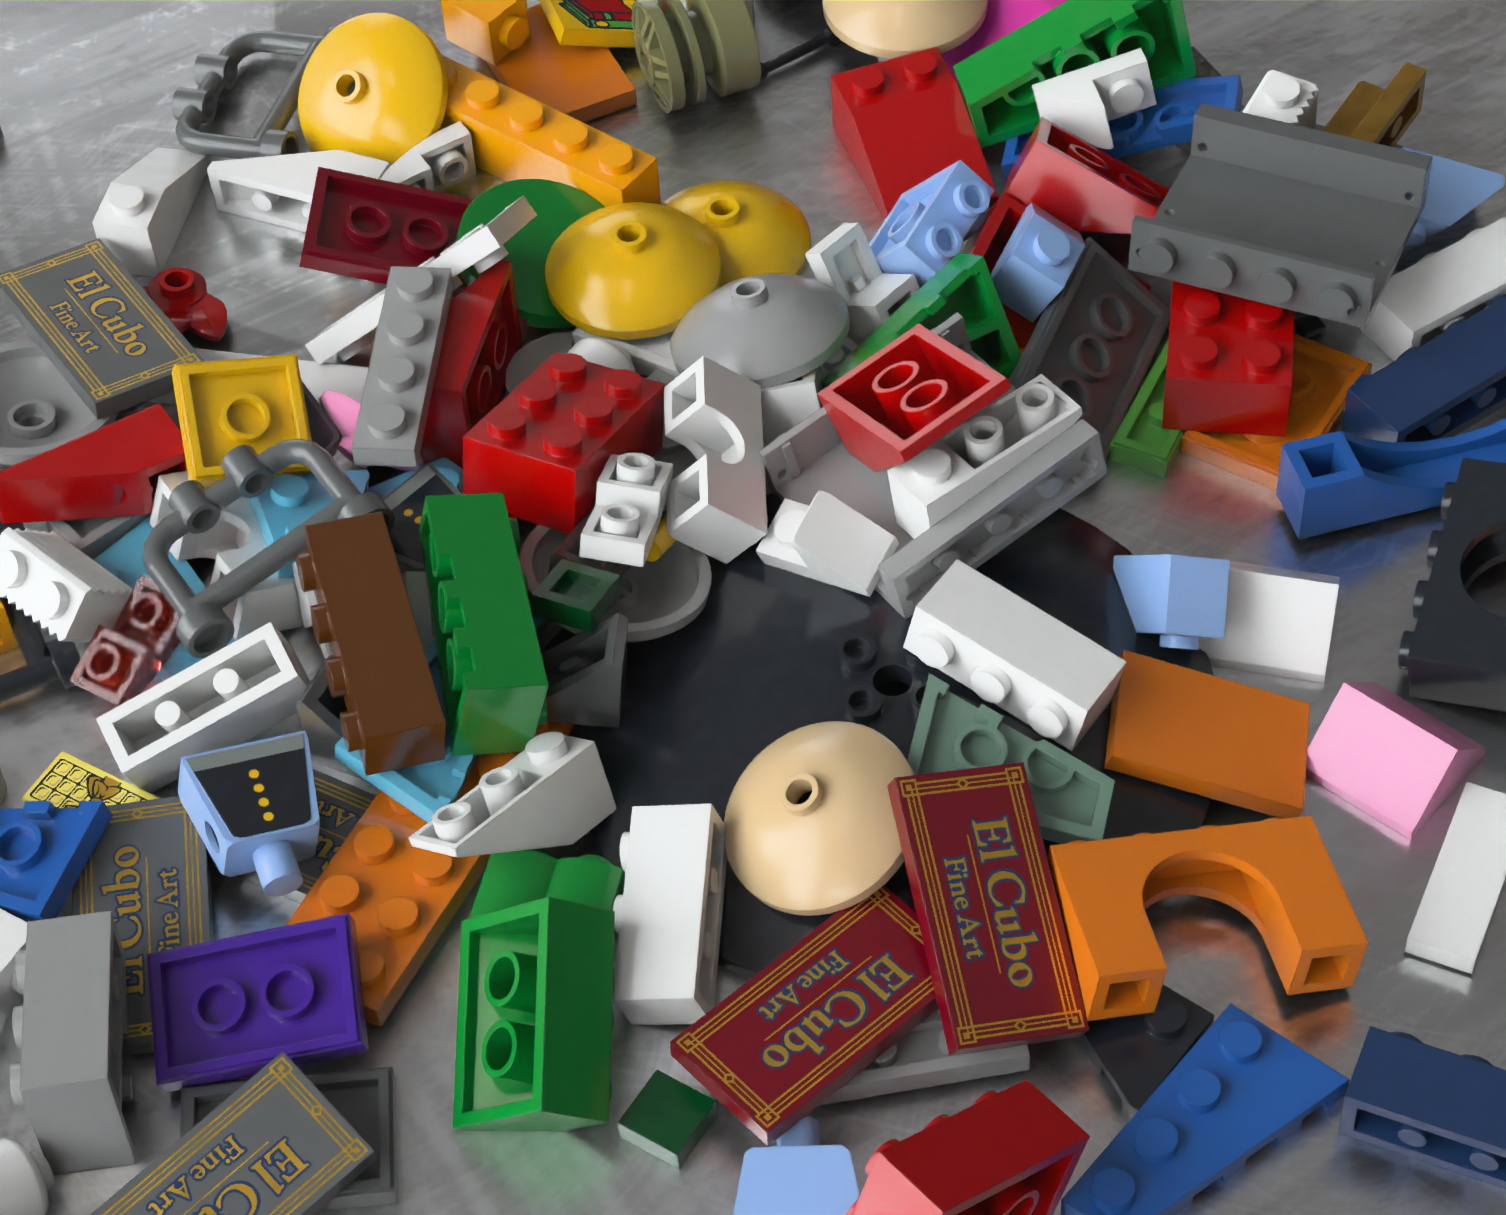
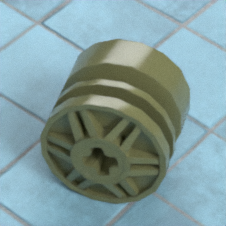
[632,0,761,114]

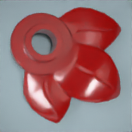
[142,267,228,341]

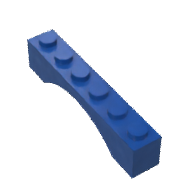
[1276,418,1506,539]

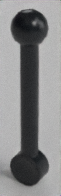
[760,25,843,82]

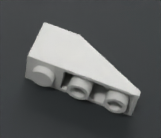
[887,374,1082,539]
[409,732,617,858]

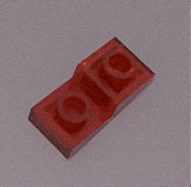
[69,574,181,706]

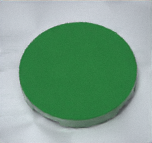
[456,179,605,328]

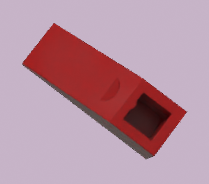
[0,403,187,524]

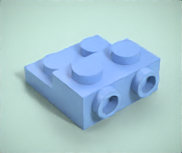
[869,160,995,287]

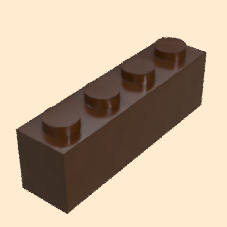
[296,511,446,776]

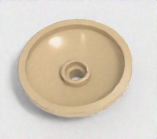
[822,0,988,59]
[724,721,915,916]

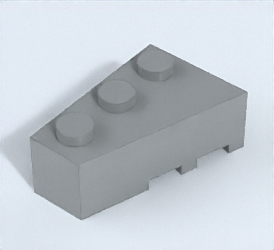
[9,911,136,1176]

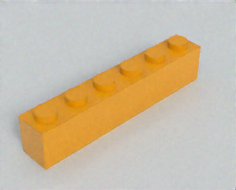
[439,55,661,207]

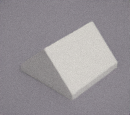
[1199,558,1341,683]

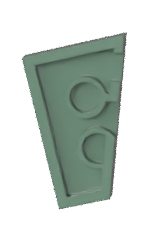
[907,673,1115,844]

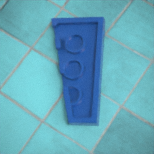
[1001,75,1243,183]
[0,801,113,922]
[1060,1003,1350,1215]

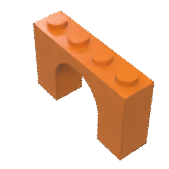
[1047,815,1369,1021]

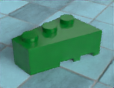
[820,253,1021,389]

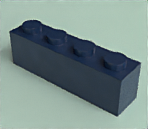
[1342,294,1506,442]
[1338,1026,1506,1189]

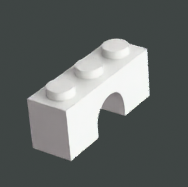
[664,356,768,564]
[149,470,303,641]

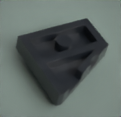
[1081,984,1214,1120]

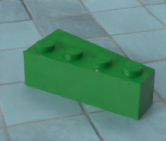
[953,0,1197,148]
[419,492,548,756]

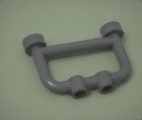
[172,27,336,159]
[143,439,395,658]

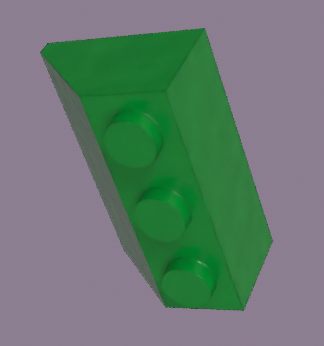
[452,897,616,1131]

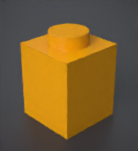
[441,0,531,65]

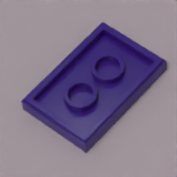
[147,913,369,1093]

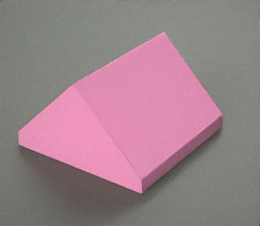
[1306,682,1486,840]

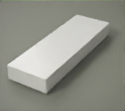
[1404,782,1506,974]

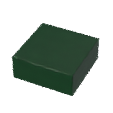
[531,559,621,632]
[617,1070,718,1169]

